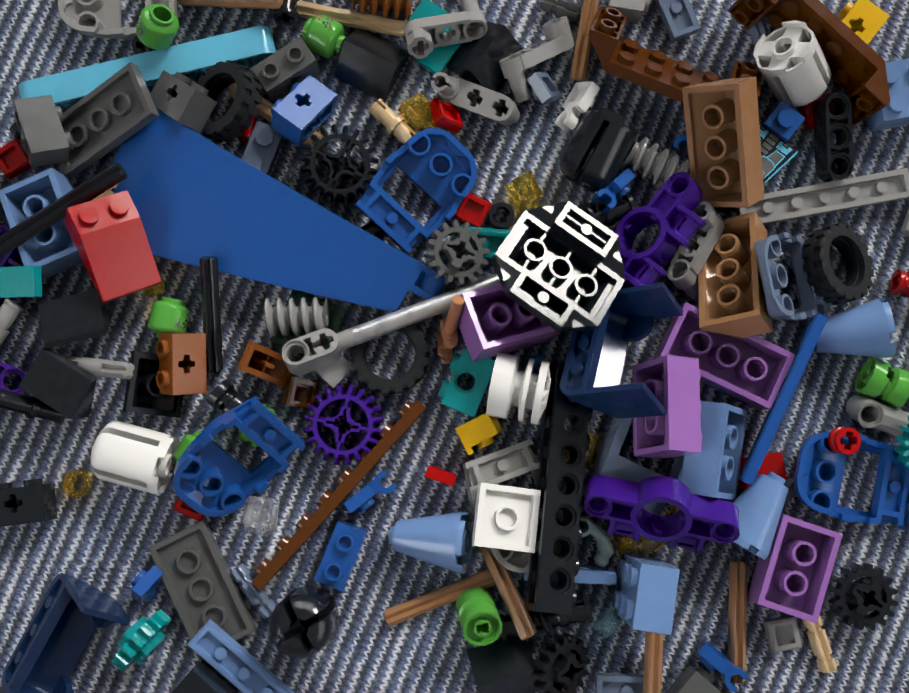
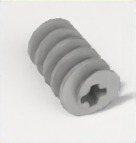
[622,137,689,185]
[264,297,329,336]

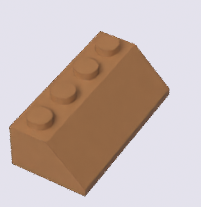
[682,77,764,208]
[698,211,773,338]

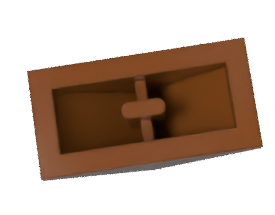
[237,341,298,388]

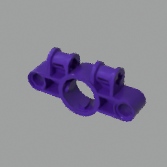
[615,171,707,289]
[584,475,740,555]

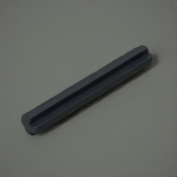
[199,256,223,373]

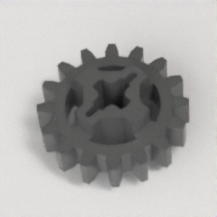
[424,220,490,287]

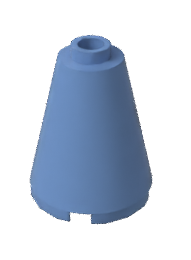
[814,298,896,358]
[733,471,789,560]
[388,511,473,574]

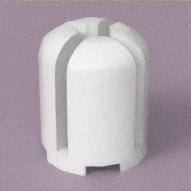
[753,20,831,107]
[90,421,180,495]

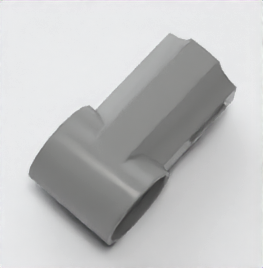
[846,394,909,436]

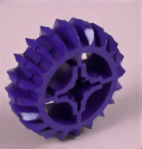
[303,385,384,465]

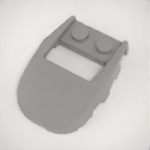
[58,0,178,40]
[463,439,564,573]

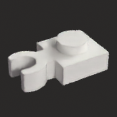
[555,81,600,130]

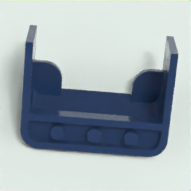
[560,282,683,419]
[2,573,130,693]

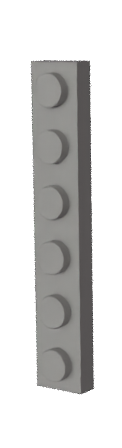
[735,168,909,225]

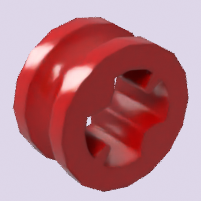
[889,269,909,298]
[828,427,861,455]

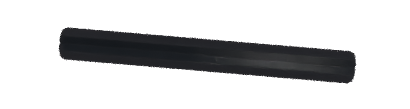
[0,163,127,256]

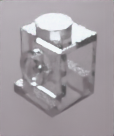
[243,496,280,536]

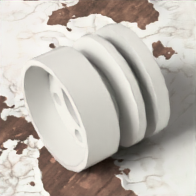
[486,352,551,425]

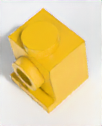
[455,413,503,456]

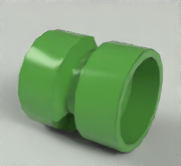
[855,357,909,408]
[455,587,503,646]

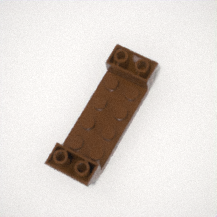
[727,0,890,125]
[588,6,762,103]

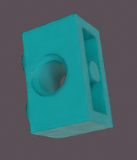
[438,348,495,418]

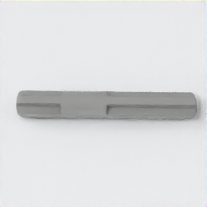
[63,356,135,379]

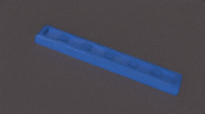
[739,313,828,485]

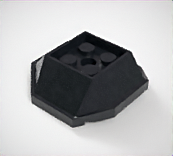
[491,201,625,332]

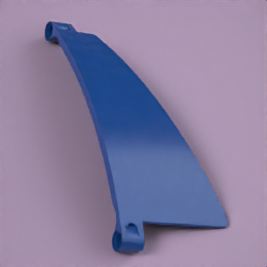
[111,108,447,312]

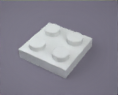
[471,482,541,553]

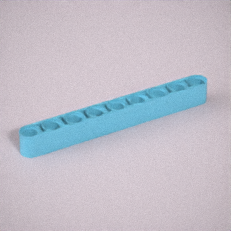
[18,25,276,112]

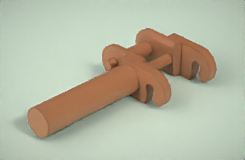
[436,295,464,364]

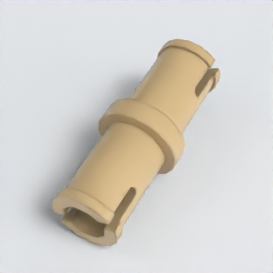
[368,98,416,144]

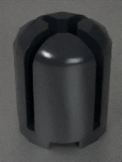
[559,106,640,192]
[269,585,339,659]

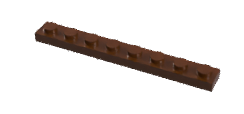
[251,400,426,590]

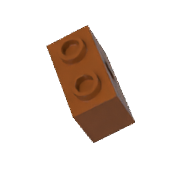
[156,333,207,395]

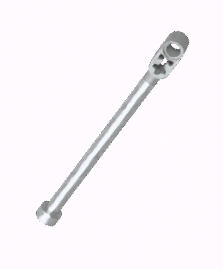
[281,269,555,375]

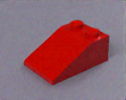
[65,190,162,304]

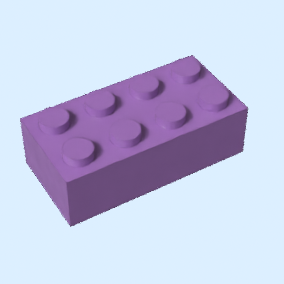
[653,302,795,410]

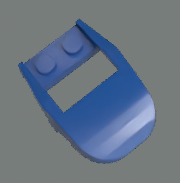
[355,128,477,254]
[173,396,306,517]
[794,432,909,525]

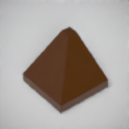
[280,376,320,410]

